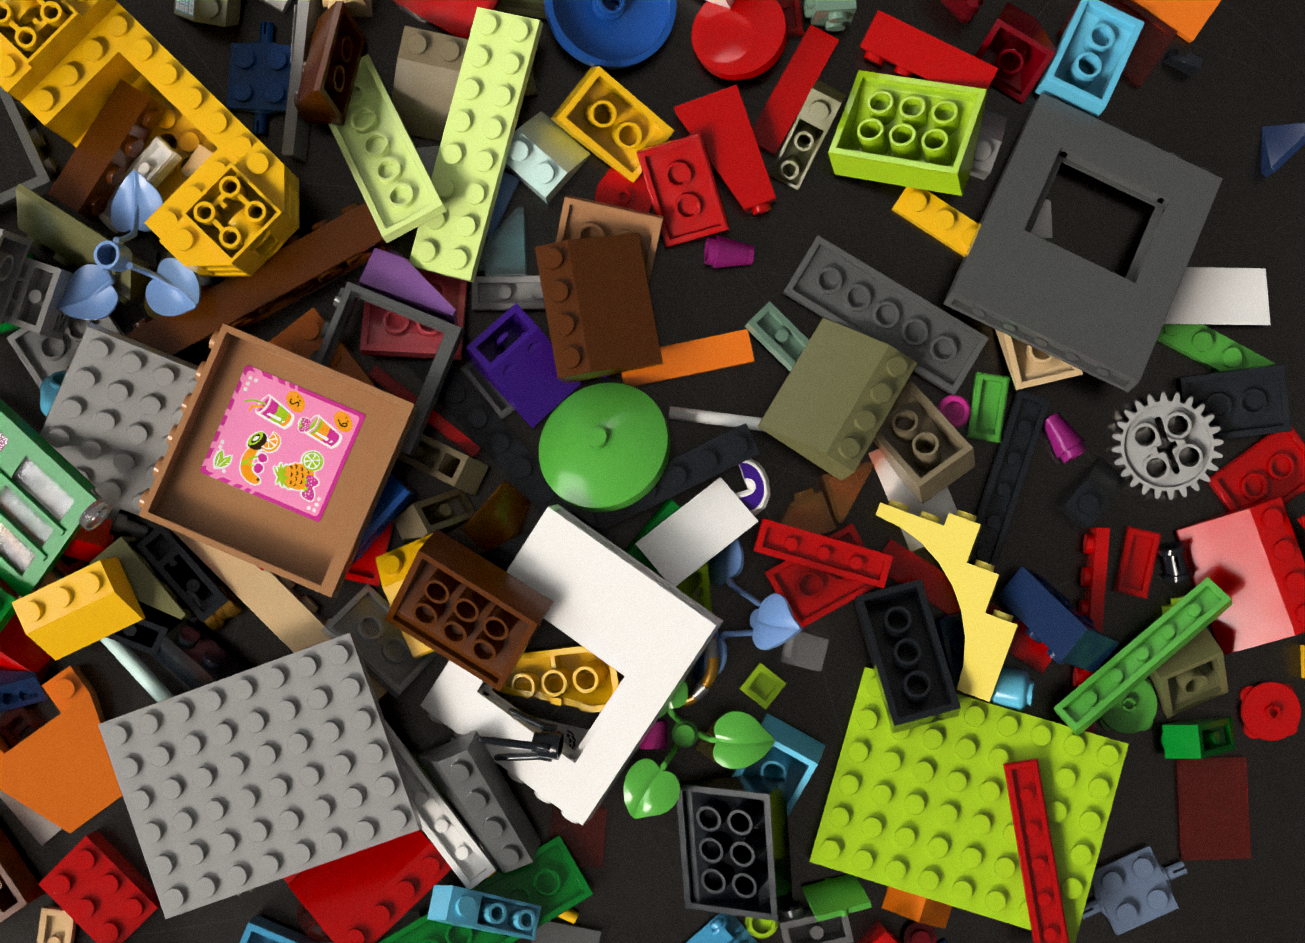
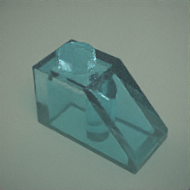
[479,207,527,276]

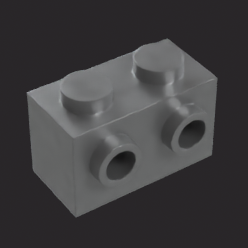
[779,906,854,943]

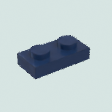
[934,612,965,685]

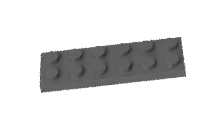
[783,235,989,395]

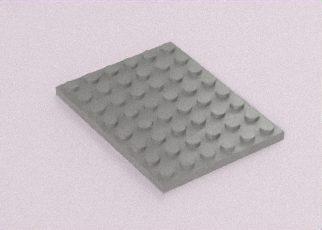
[98,632,423,919]

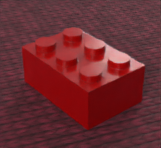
[38,830,161,943]

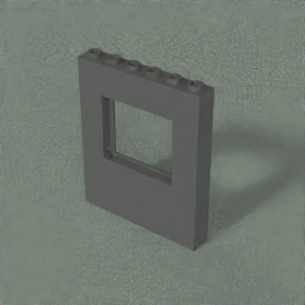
[943,92,1223,392]

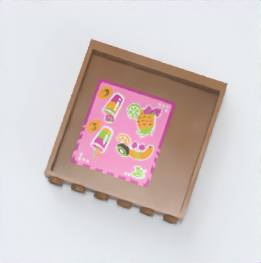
[139,323,419,598]

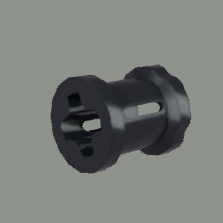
[1157,541,1195,582]

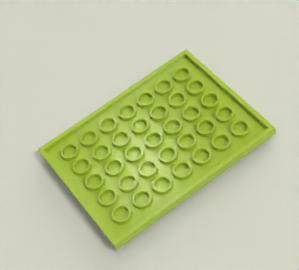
[809,667,1129,943]

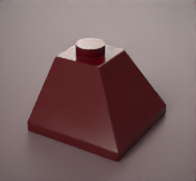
[975,2,1057,103]

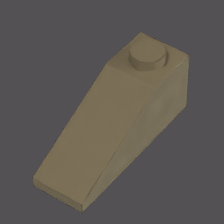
[397,434,489,496]

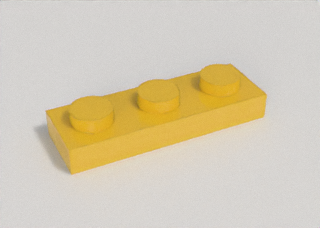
[891,187,979,257]

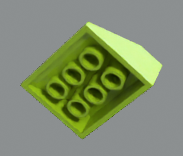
[828,70,987,196]

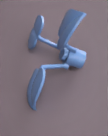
[57,170,201,320]
[693,537,802,683]

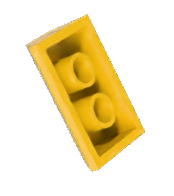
[12,556,145,661]

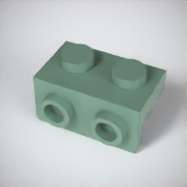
[804,0,857,31]

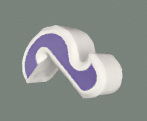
[735,459,771,516]

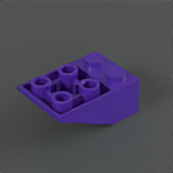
[464,303,581,428]

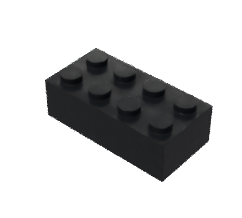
[855,579,961,733]

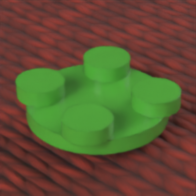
[1098,678,1157,734]

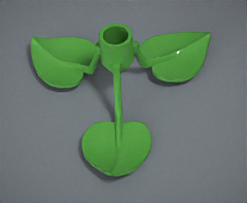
[624,679,774,819]

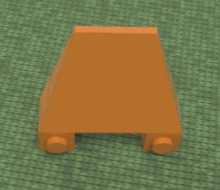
[0,665,123,834]

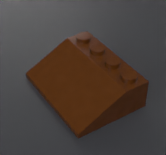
[535,233,663,384]
[384,529,554,691]

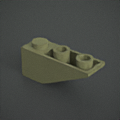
[769,79,847,190]

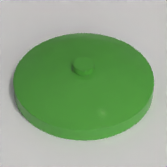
[539,383,671,513]

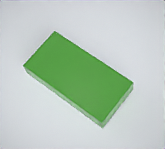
[966,372,1010,443]

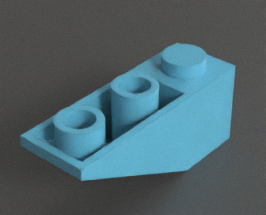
[427,885,541,940]

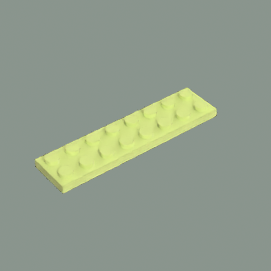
[409,7,543,283]

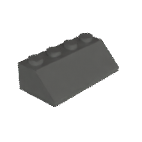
[418,731,541,874]

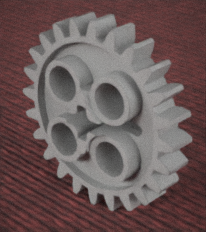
[1112,390,1224,500]

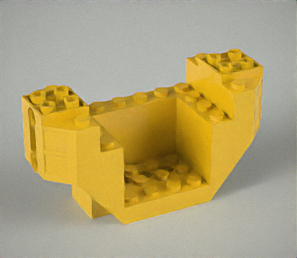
[0,0,299,277]

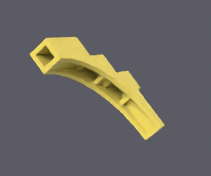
[876,500,1018,702]

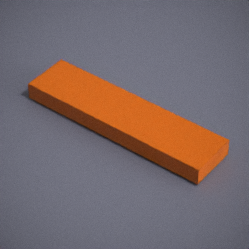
[621,329,755,387]

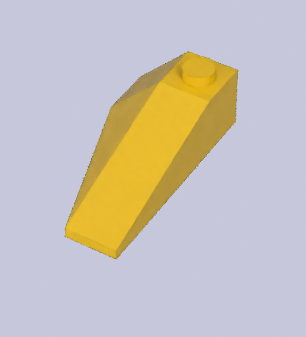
[492,642,624,713]

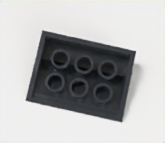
[677,775,793,921]

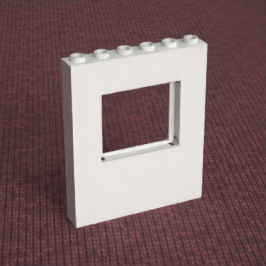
[420,504,723,826]

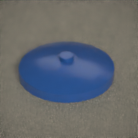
[544,0,677,70]

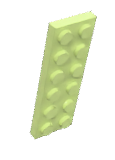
[329,54,447,243]

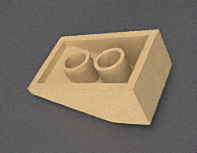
[995,329,1083,390]

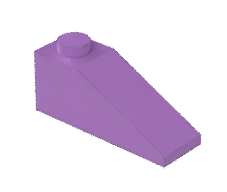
[359,248,458,325]

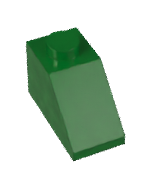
[1161,716,1236,759]

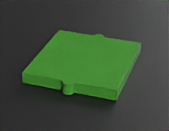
[801,874,872,922]

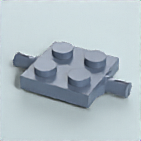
[1082,845,1187,935]

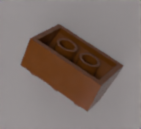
[294,1,366,125]

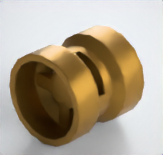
[204,585,242,632]

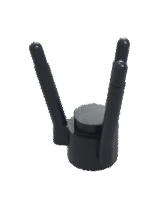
[477,708,564,762]

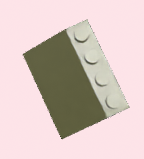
[16,183,156,304]
[757,318,917,481]

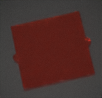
[549,804,607,868]

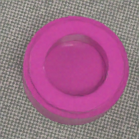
[937,395,971,428]

